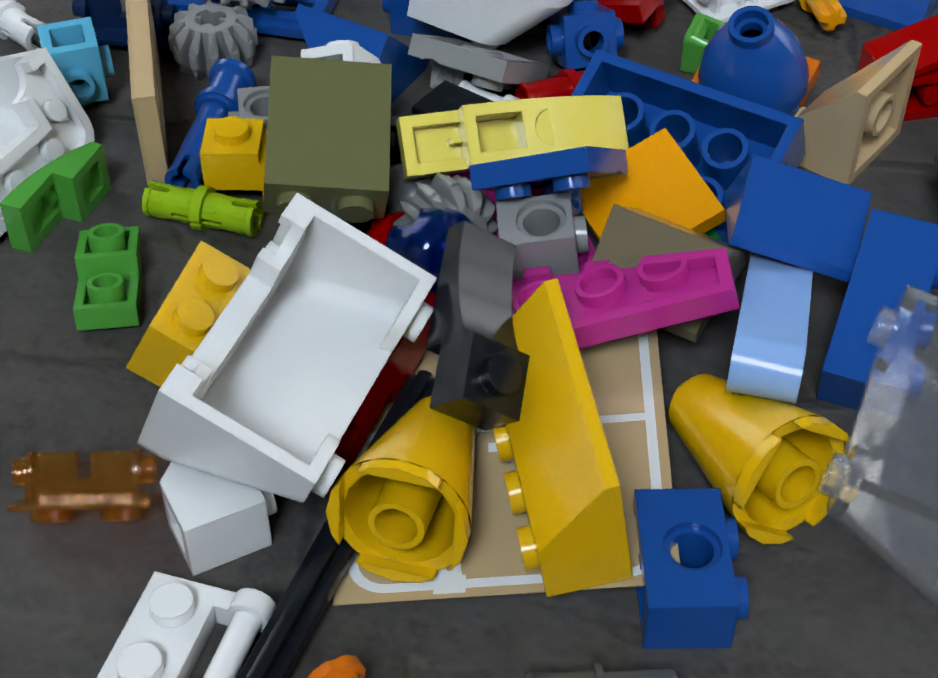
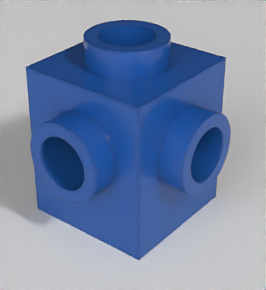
[545,0,624,72]

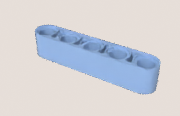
[725,252,813,404]

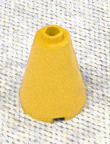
[668,373,853,544]
[326,396,476,583]

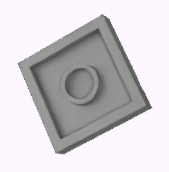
[408,33,550,92]

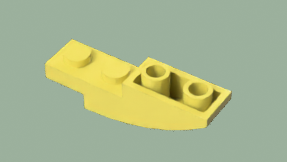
[396,95,629,180]

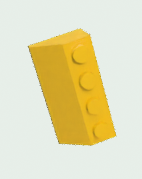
[493,278,633,597]

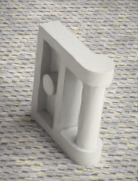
[97,571,277,678]

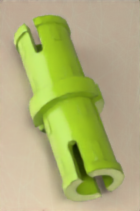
[142,180,264,238]

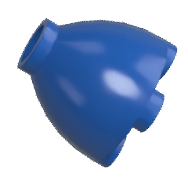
[698,6,809,116]

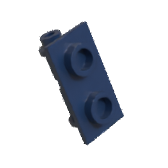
[72,0,177,51]

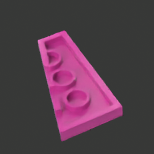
[512,248,740,350]

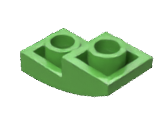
[73,223,142,331]

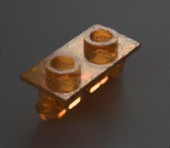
[7,448,162,523]

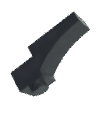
[426,220,530,431]

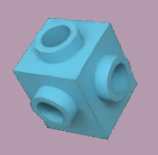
[37,17,115,107]

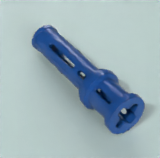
[165,58,257,189]

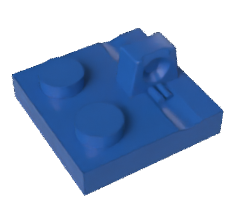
[469,146,628,215]

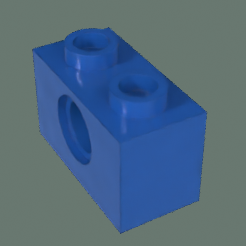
[633,488,749,649]

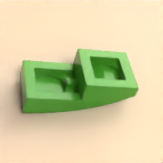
[0,142,111,254]

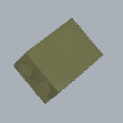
[263,55,392,223]

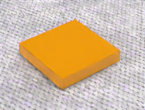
[581,128,726,242]

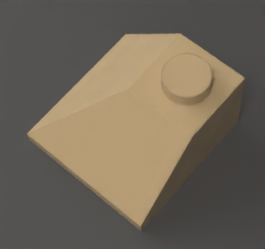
[795,40,922,185]

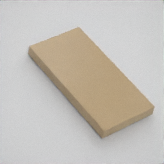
[125,0,169,186]

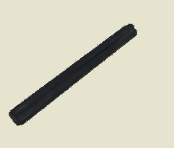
[236,370,435,678]

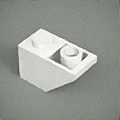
[160,462,277,576]

